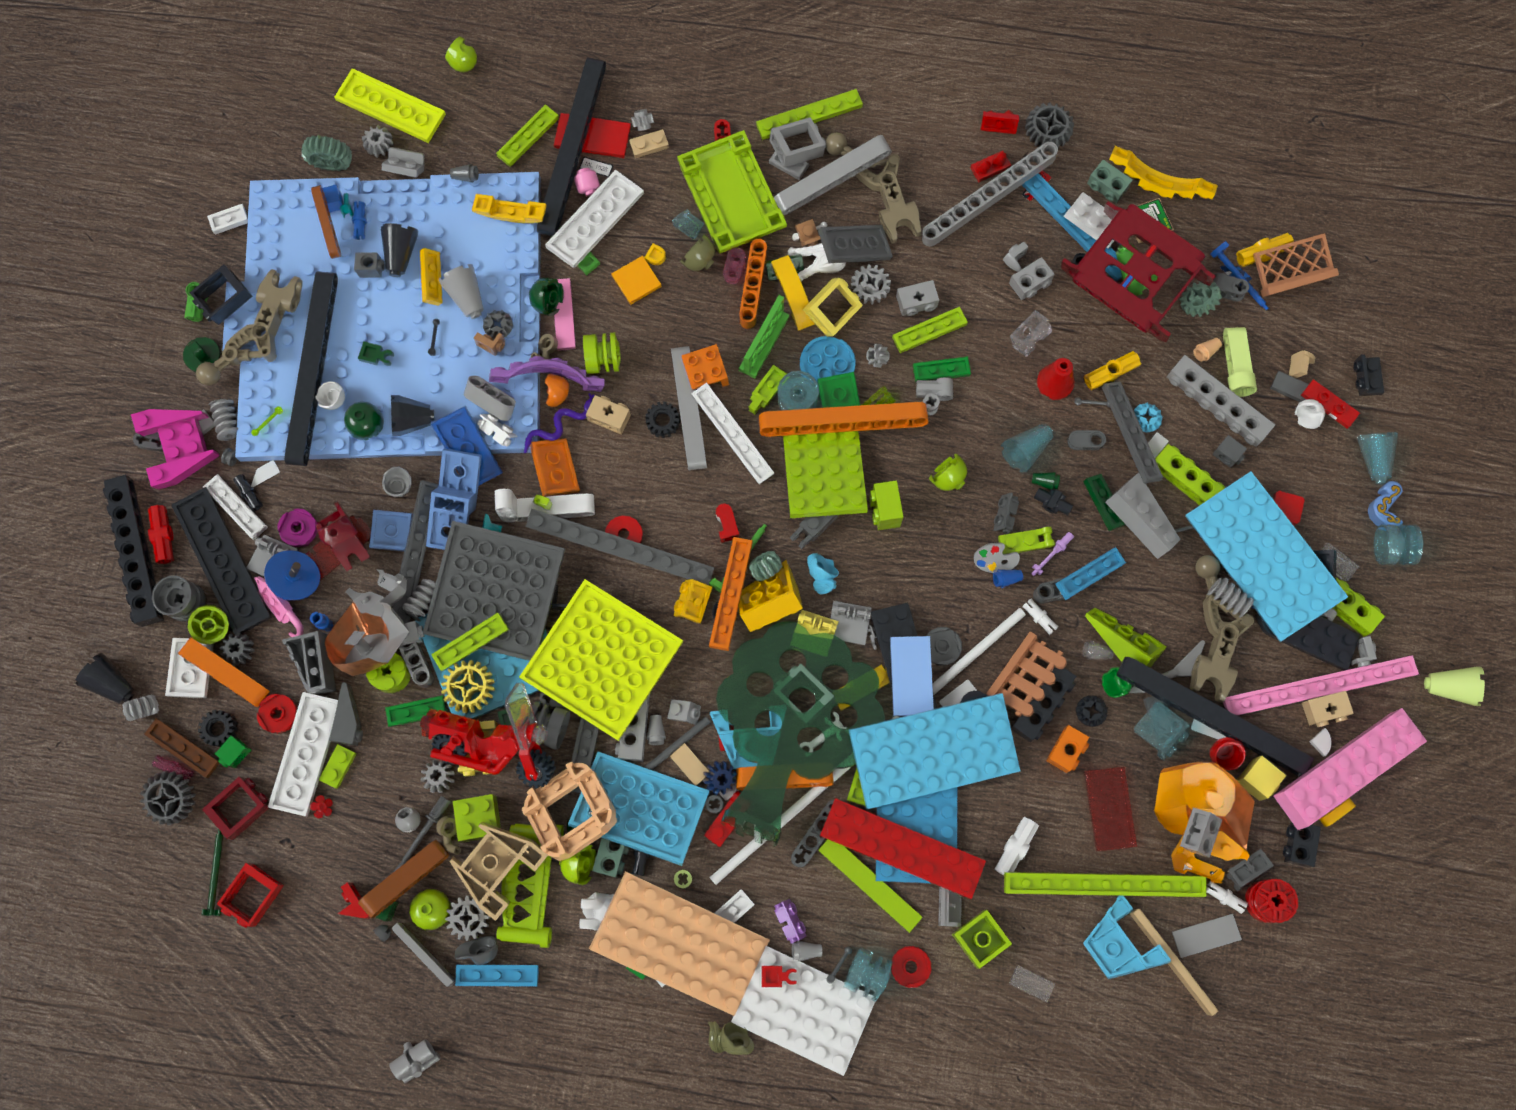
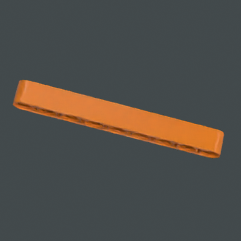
[759,402,929,437]

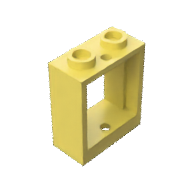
[803,278,863,337]

